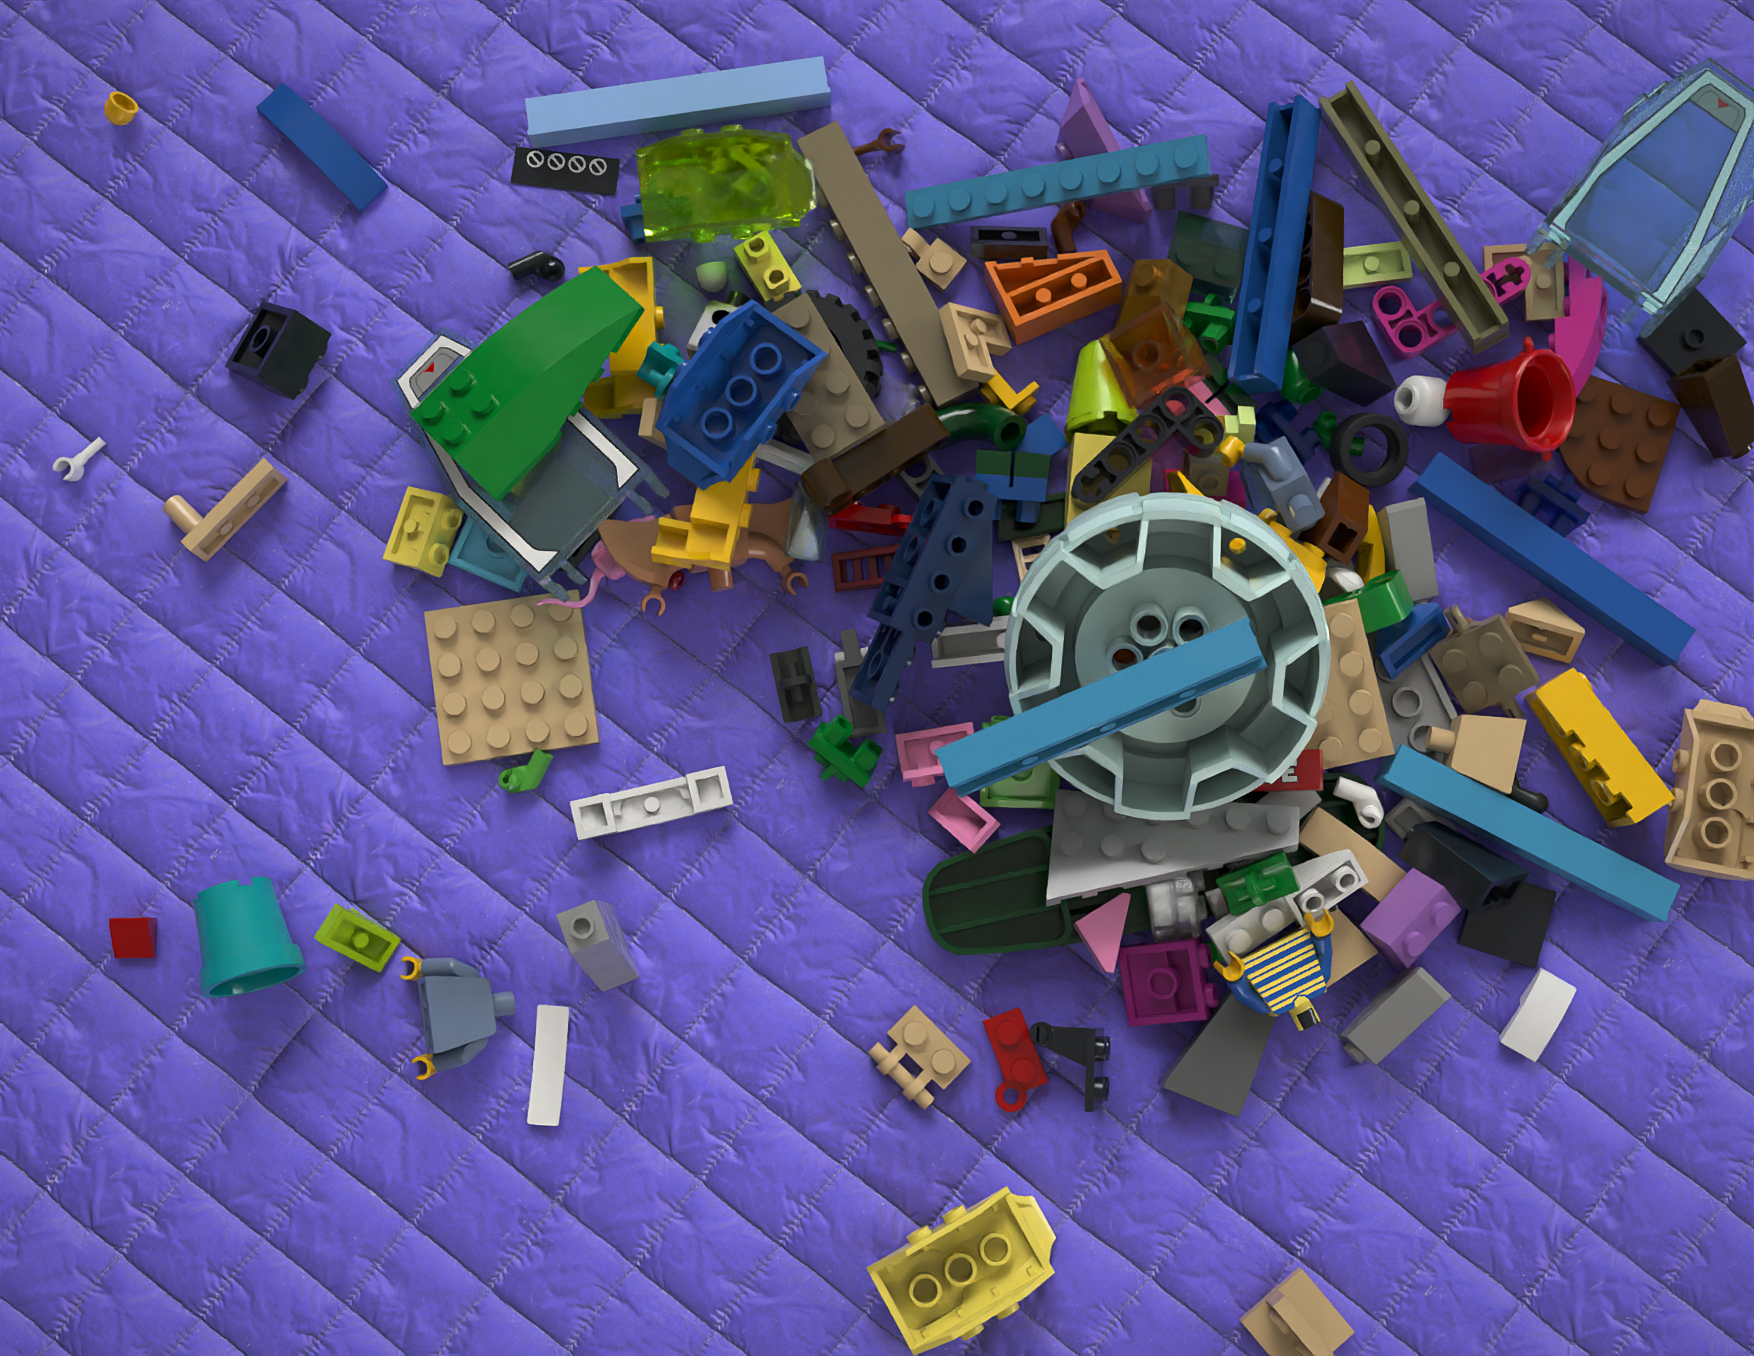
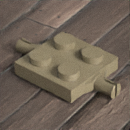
[1428,604,1540,719]

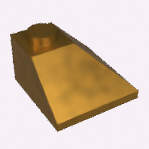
[1110,259,1193,350]

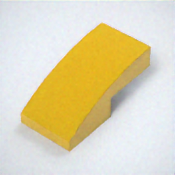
[1355,504,1385,585]

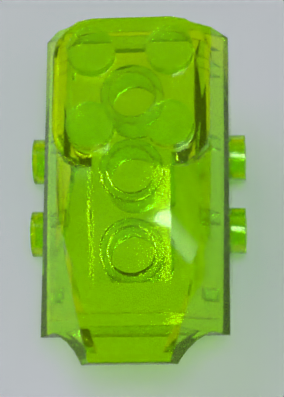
[636,125,817,243]

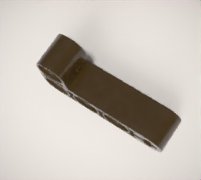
[1288,190,1344,346]
[800,403,951,519]

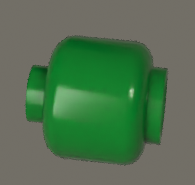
[1278,347,1325,405]

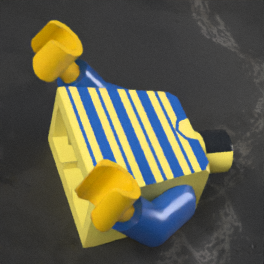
[1213,908,1334,1031]

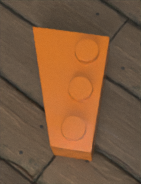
[984,249,1123,346]

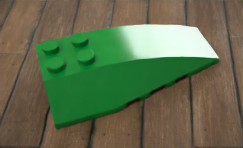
[409,265,645,502]

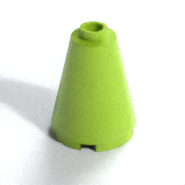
[1064,340,1142,445]

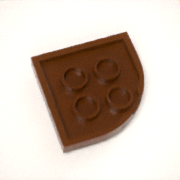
[1555,375,1681,515]

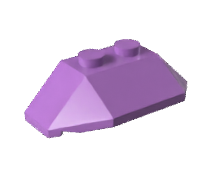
[1055,77,1153,224]

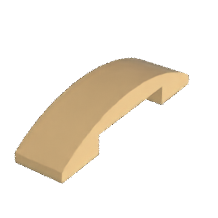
[1299,806,1407,905]

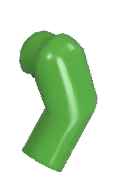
[498,748,554,793]

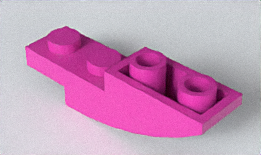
[1549,244,1608,398]

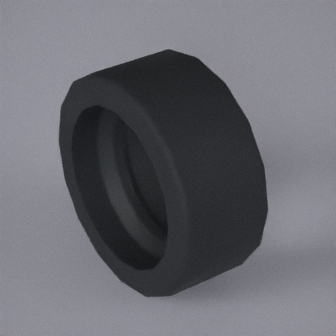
[1329,412,1409,488]

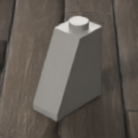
[1376,497,1439,605]
[1339,967,1451,1065]

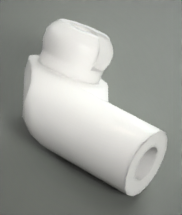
[1333,776,1384,829]

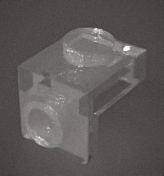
[872,372,920,421]

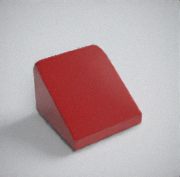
[109,917,157,958]

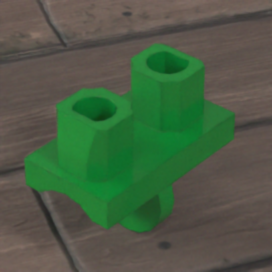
[1177,293,1237,354]
[807,714,883,788]
[1215,851,1301,915]

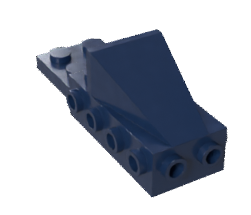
[848,473,998,712]

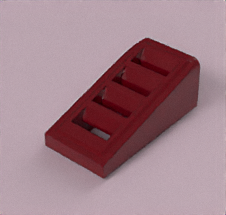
[831,544,912,593]

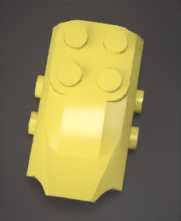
[866,1186,1056,1356]

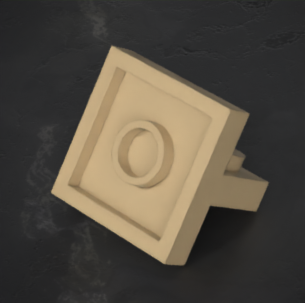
[1239,1267,1355,1356]

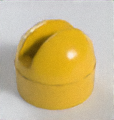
[104,91,139,126]

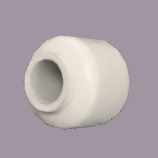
[1394,375,1452,427]

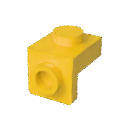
[978,367,1039,416]

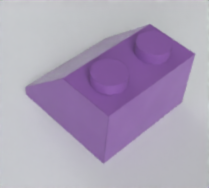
[1359,868,1462,972]

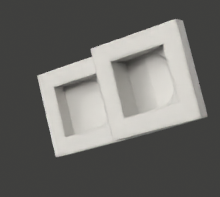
[1499,968,1576,1062]

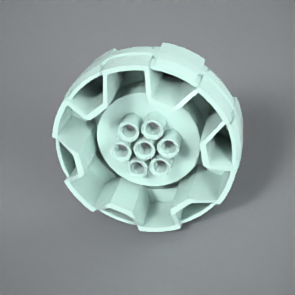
[1004,492,1331,820]

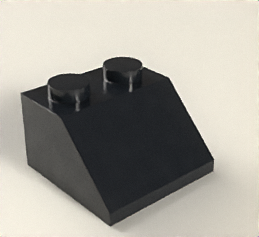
[224,301,332,400]

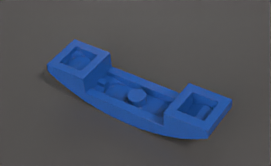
[256,82,388,212]

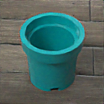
[192,876,307,999]

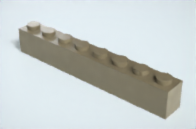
[794,120,979,411]

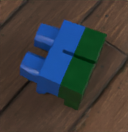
[975,449,1051,523]

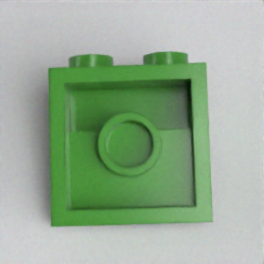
[979,715,1060,809]

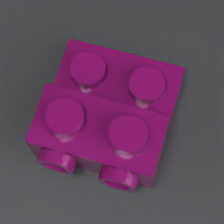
[1118,934,1219,1027]

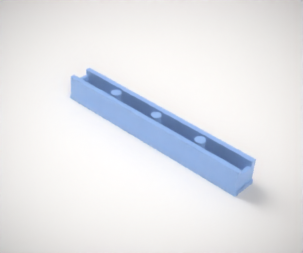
[525,56,831,149]

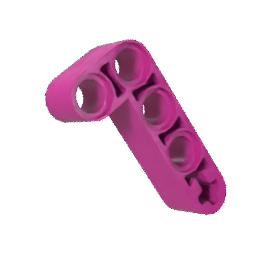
[1370,257,1531,359]

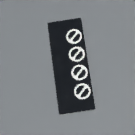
[510,147,620,195]

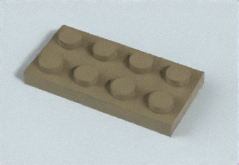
[772,292,887,463]

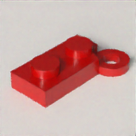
[828,501,912,538]
[982,1007,1048,1112]

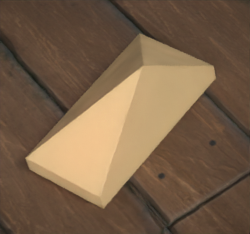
[1504,597,1585,664]

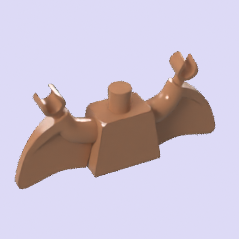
[597,492,817,616]

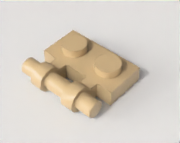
[868,1004,971,1110]

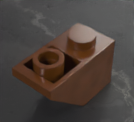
[1297,471,1370,565]

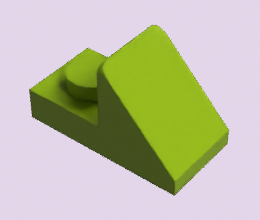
[314,903,402,973]

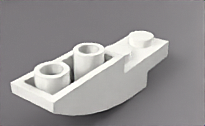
[1205,849,1369,965]

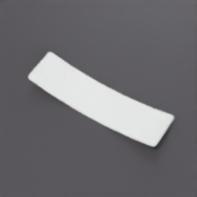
[527,1005,569,1126]

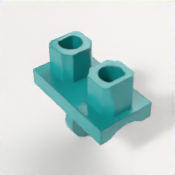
[636,341,684,401]

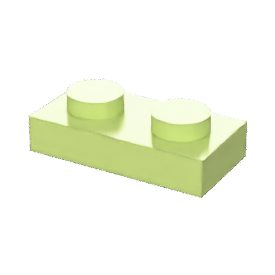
[1343,241,1413,290]

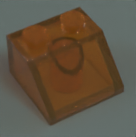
[1098,301,1213,410]

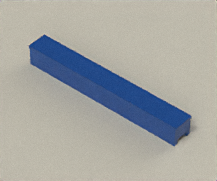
[1227,94,1322,395]
[1407,451,1696,667]

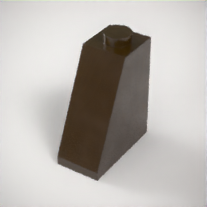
[1666,353,1754,460]

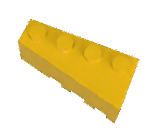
[1523,667,1676,829]

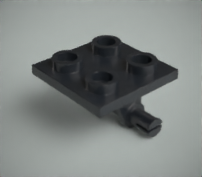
[1029,1021,1111,1112]

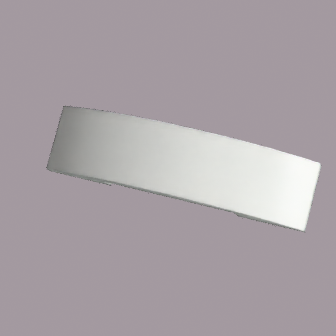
[570,766,733,841]

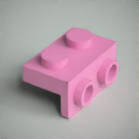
[895,722,974,787]

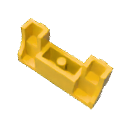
[651,445,761,571]

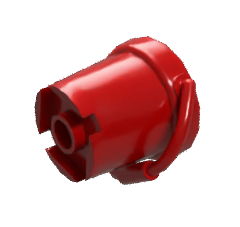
[1443,336,1576,462]

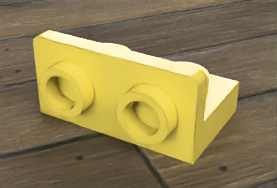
[382,486,465,578]

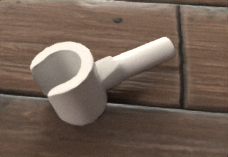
[53,437,106,481]

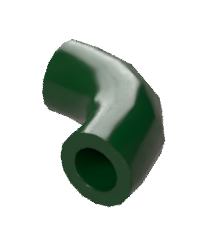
[935,402,1027,451]

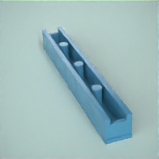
[934,616,1268,798]
[1372,744,1680,922]

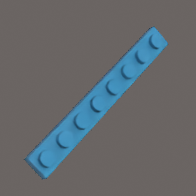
[905,134,1212,231]

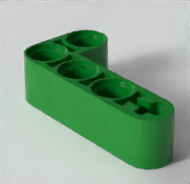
[1321,569,1414,634]

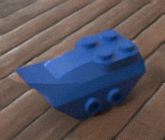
[655,299,828,490]

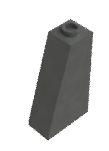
[1158,988,1276,1118]

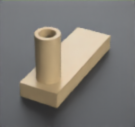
[163,458,288,562]

